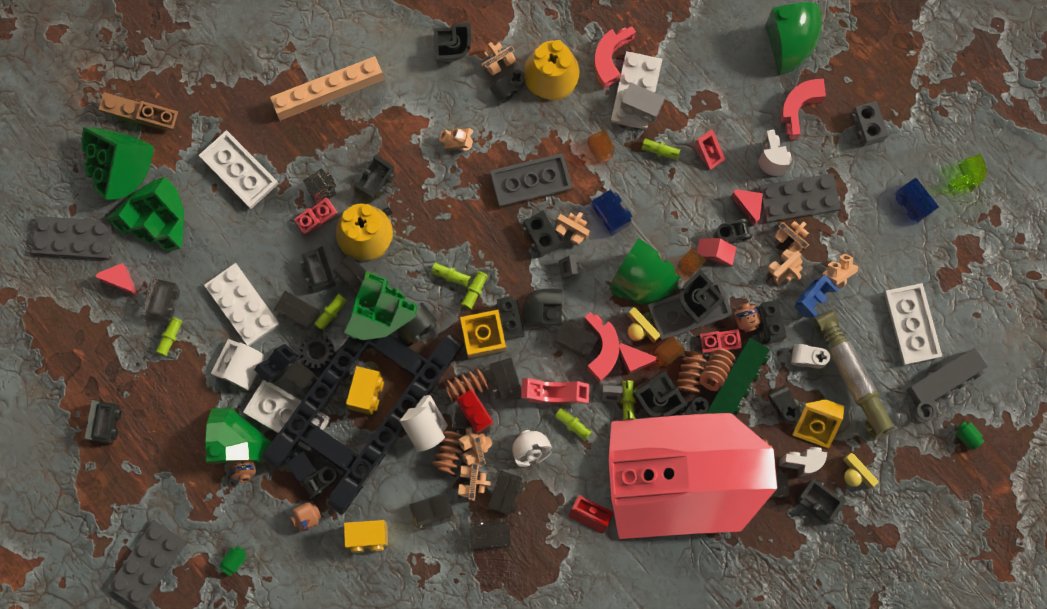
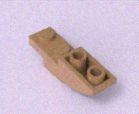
[99,92,178,130]

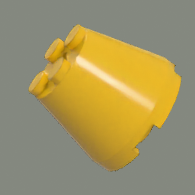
[524,40,580,101]
[336,204,393,262]

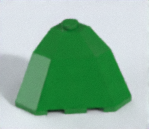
[107,177,184,252]
[344,271,418,340]
[206,407,271,464]

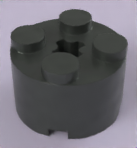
[396,302,437,345]

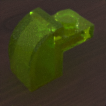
[947,153,987,192]

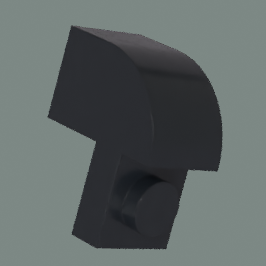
[254,344,299,383]

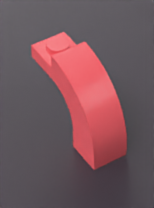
[594,26,636,90]
[780,79,826,140]
[584,312,619,383]
[521,378,589,404]

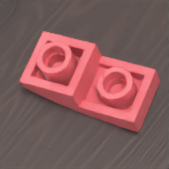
[294,198,338,235]
[700,329,742,353]

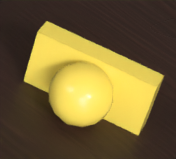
[628,308,660,343]
[843,453,879,489]

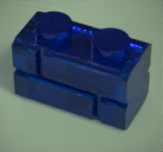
[895,177,939,223]
[591,190,632,236]

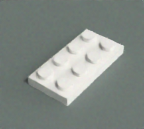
[611,51,662,130]
[199,130,279,209]
[204,263,280,346]
[884,283,942,366]
[243,380,331,452]

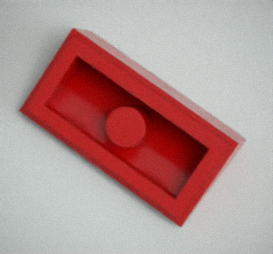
[568,495,614,534]

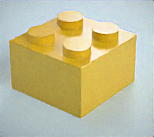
[460,310,506,359]
[346,366,384,415]
[344,520,388,553]

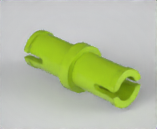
[642,138,681,161]
[431,262,471,288]
[461,271,488,310]
[314,294,347,331]
[155,317,183,357]
[620,380,636,420]
[554,408,592,441]

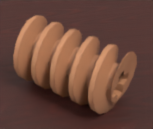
[699,349,735,391]
[675,351,707,393]
[445,368,489,404]
[432,431,463,475]

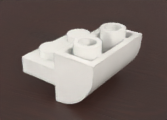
[758,130,792,176]
[211,339,265,390]
[400,395,448,452]
[779,447,827,477]

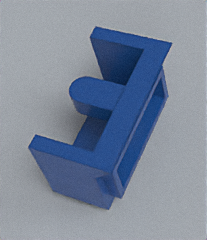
[794,274,838,318]

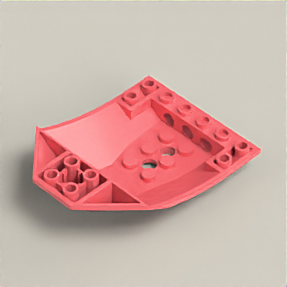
[609,413,777,539]

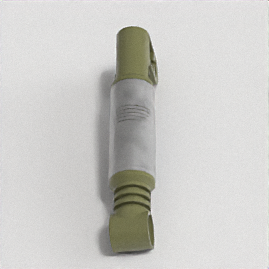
[813,310,894,441]

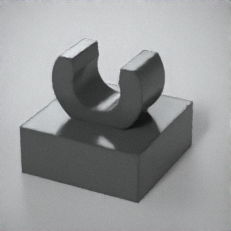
[559,255,583,279]
[602,379,623,402]

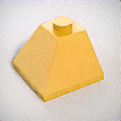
[792,400,844,448]

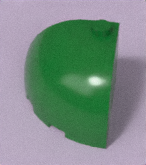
[765,2,822,76]
[81,127,154,200]
[609,238,682,305]

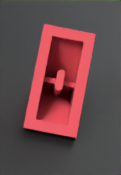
[693,129,725,170]
[731,190,763,226]
[695,238,736,266]
[96,263,137,295]
[619,343,656,374]

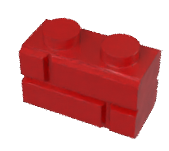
[456,389,494,434]

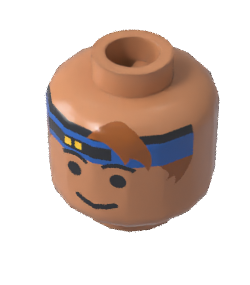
[734,302,762,332]
[229,461,256,483]
[290,502,321,532]

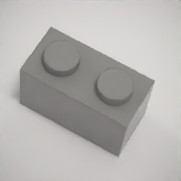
[620,83,665,123]

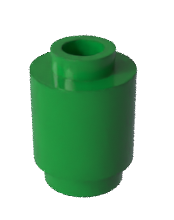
[955,421,984,451]
[219,545,248,576]

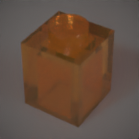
[587,129,615,162]
[677,248,706,278]
[654,335,686,368]

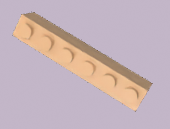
[270,56,384,121]

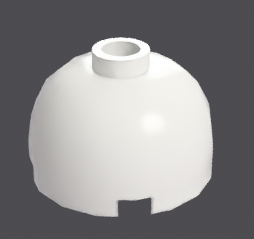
[512,430,552,467]

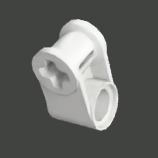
[791,344,830,369]

